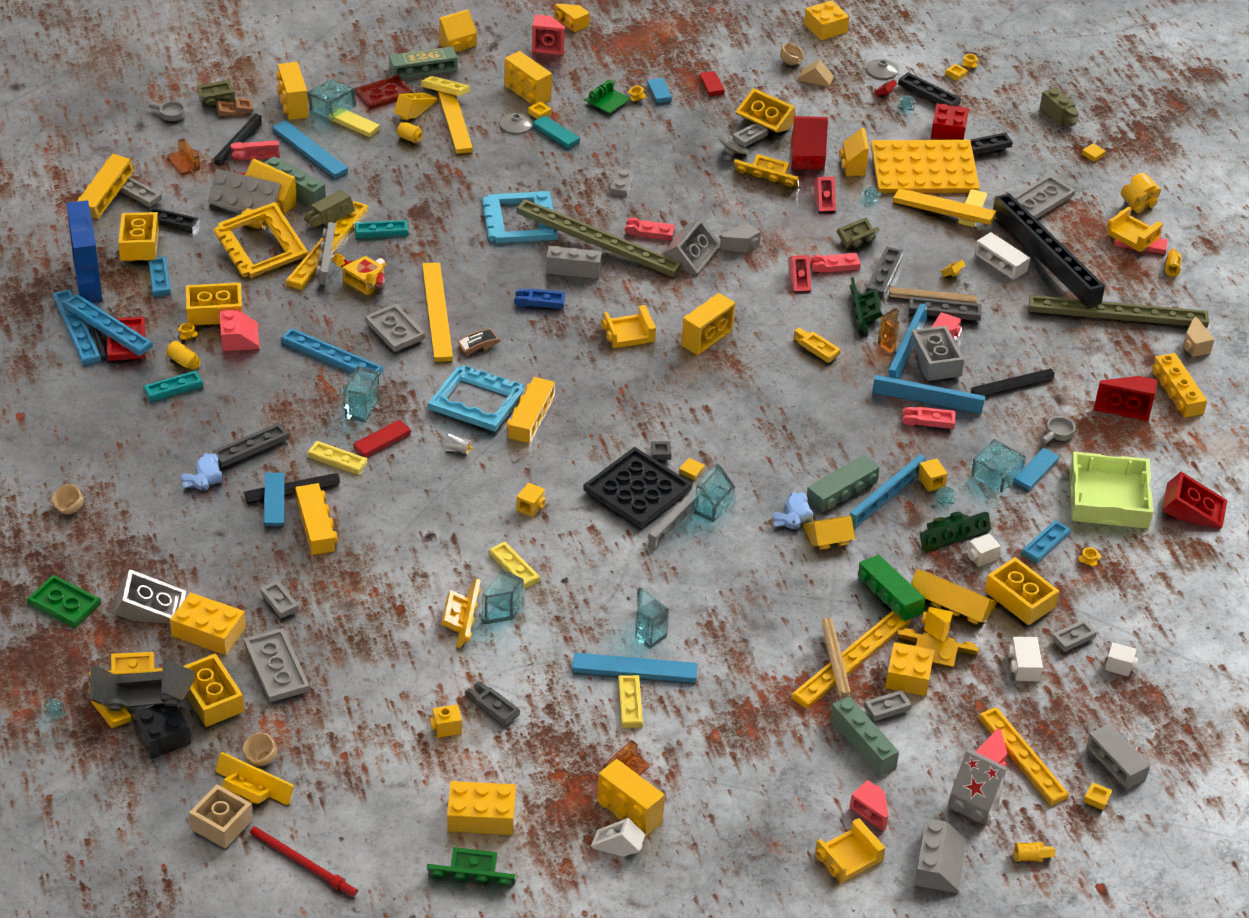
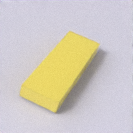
[421,76,470,96]
[330,107,380,138]
[958,189,987,227]
[307,441,368,475]
[489,542,540,590]
[618,675,643,728]

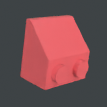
[532,14,565,55]
[220,310,259,351]

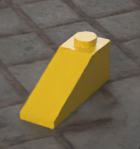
[394,93,438,120]
[921,607,953,642]

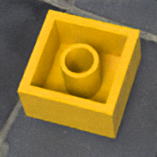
[804,1,849,40]
[885,642,935,696]

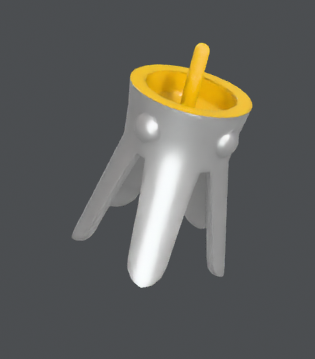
[445,433,474,455]

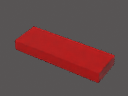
[353,419,411,458]

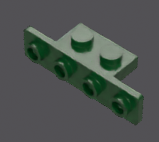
[849,277,883,335]
[920,512,991,552]

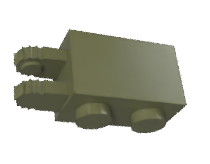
[1040,87,1079,126]
[304,190,355,228]

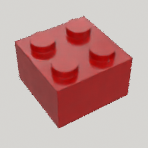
[930,104,969,140]

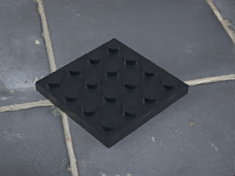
[583,447,693,528]

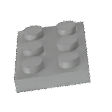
[365,304,425,352]

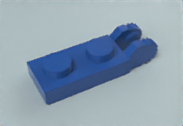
[514,288,566,309]

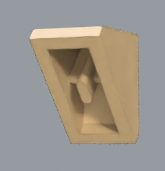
[798,59,834,87]

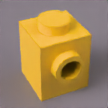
[918,458,948,492]
[516,482,546,517]
[429,704,462,738]

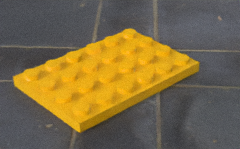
[870,140,980,193]

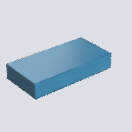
[647,78,672,104]

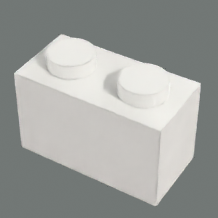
[1008,637,1043,681]

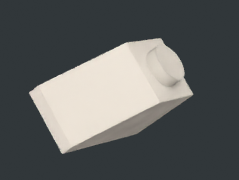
[591,818,645,857]

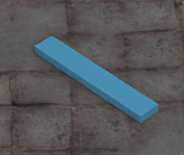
[272,120,348,179]
[52,289,101,366]
[63,294,153,356]
[889,304,927,379]
[281,328,384,382]
[872,375,985,414]
[850,454,925,529]
[572,652,698,683]

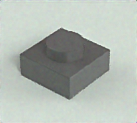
[651,441,672,460]

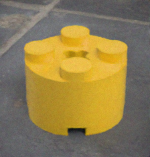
[1121,173,1162,214]

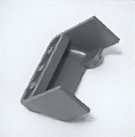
[89,659,195,711]

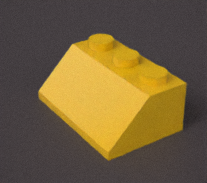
[735,88,797,132]
[245,159,297,215]

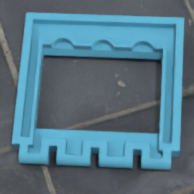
[482,191,558,243]
[428,365,525,432]

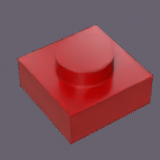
[874,79,897,97]

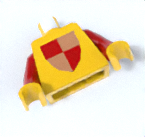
[332,253,386,296]

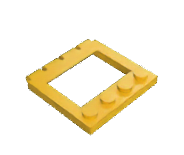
[213,202,308,278]

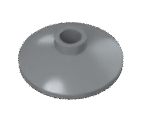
[866,59,899,79]
[500,113,533,134]
[718,136,749,156]

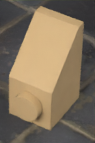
[1183,317,1215,357]

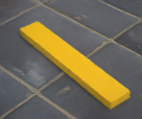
[438,91,473,154]
[893,188,996,225]
[978,707,1069,806]

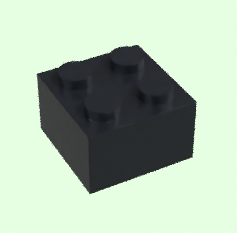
[133,704,191,759]

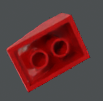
[790,116,828,170]
[1093,376,1158,421]
[1162,471,1227,529]

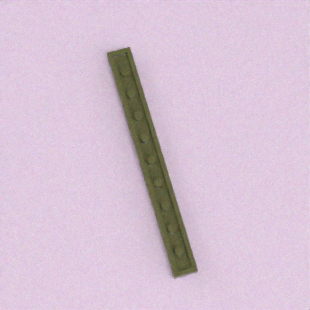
[516,199,681,277]
[1029,295,1209,328]

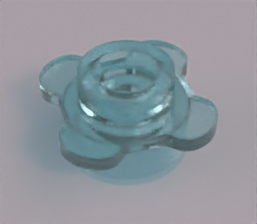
[898,96,915,110]
[861,186,881,202]
[935,487,956,504]
[44,696,66,717]

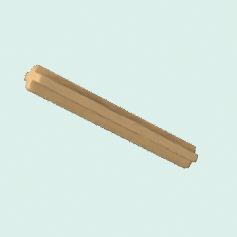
[889,287,977,304]
[822,617,851,698]

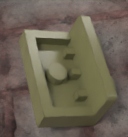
[197,80,235,106]
[836,217,880,249]

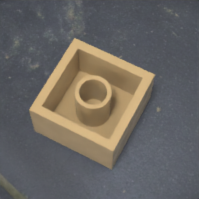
[189,784,253,849]

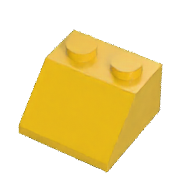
[439,9,477,52]
[839,128,869,176]
[802,516,855,549]

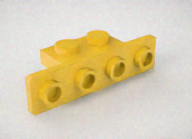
[733,154,799,187]
[441,578,481,649]
[897,628,979,668]
[89,652,163,677]
[215,752,294,805]

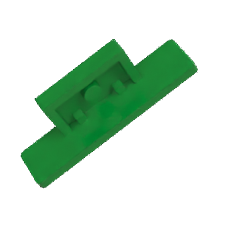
[427,847,517,885]

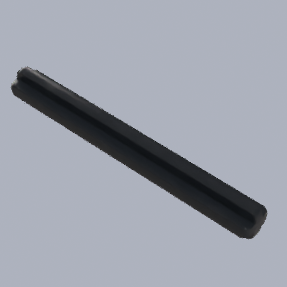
[214,114,262,165]
[971,368,1055,396]
[244,473,340,502]

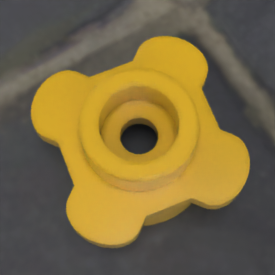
[962,54,978,68]
[628,85,646,102]
[177,323,198,340]
[1078,547,1101,567]

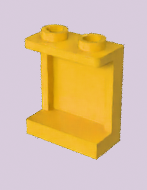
[1107,206,1163,252]
[601,305,656,348]
[815,818,886,883]

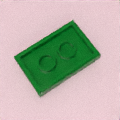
[26,575,101,629]

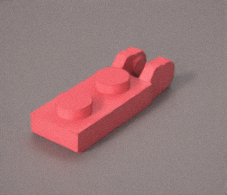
[231,140,280,160]
[624,218,675,241]
[810,253,861,272]
[902,407,956,429]

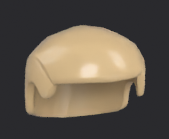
[780,42,804,66]
[51,484,84,515]
[242,732,277,767]

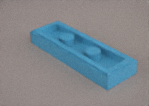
[148,256,171,297]
[1013,448,1060,491]
[264,473,284,526]
[1021,520,1071,564]

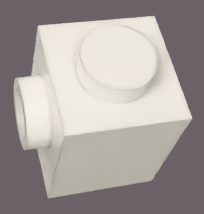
[967,533,1001,567]
[1105,642,1138,677]

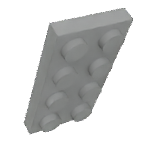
[207,169,281,211]
[1013,174,1076,219]
[244,628,310,702]

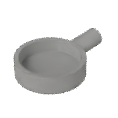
[149,101,185,121]
[1040,416,1075,445]

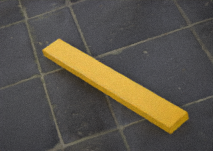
[286,201,369,290]
[422,262,453,362]
[791,611,912,709]

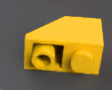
[554,4,590,32]

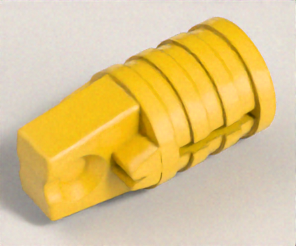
[1165,248,1182,277]
[1014,842,1055,862]

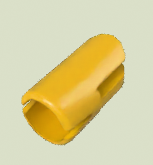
[166,341,201,370]

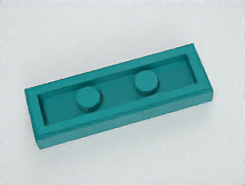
[533,115,580,149]
[355,220,409,238]
[143,371,203,402]

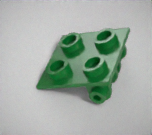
[584,80,631,114]

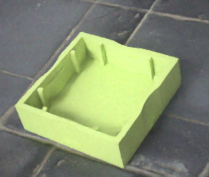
[1070,452,1153,529]

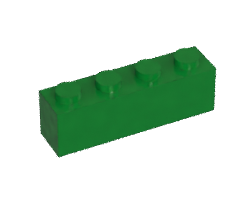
[858,554,925,621]

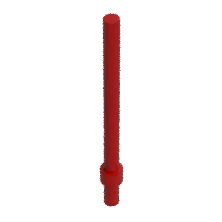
[250,826,358,897]

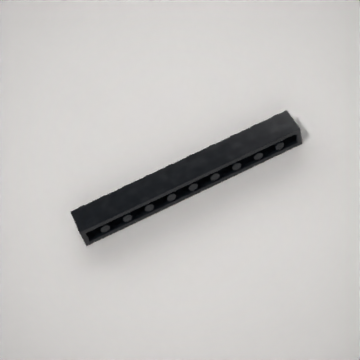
[993,193,1105,307]

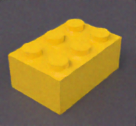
[504,51,552,105]
[275,62,308,120]
[118,212,159,261]
[186,282,243,326]
[681,293,736,356]
[985,557,1059,626]
[170,592,246,655]
[183,653,244,727]
[597,759,665,837]
[447,781,516,835]

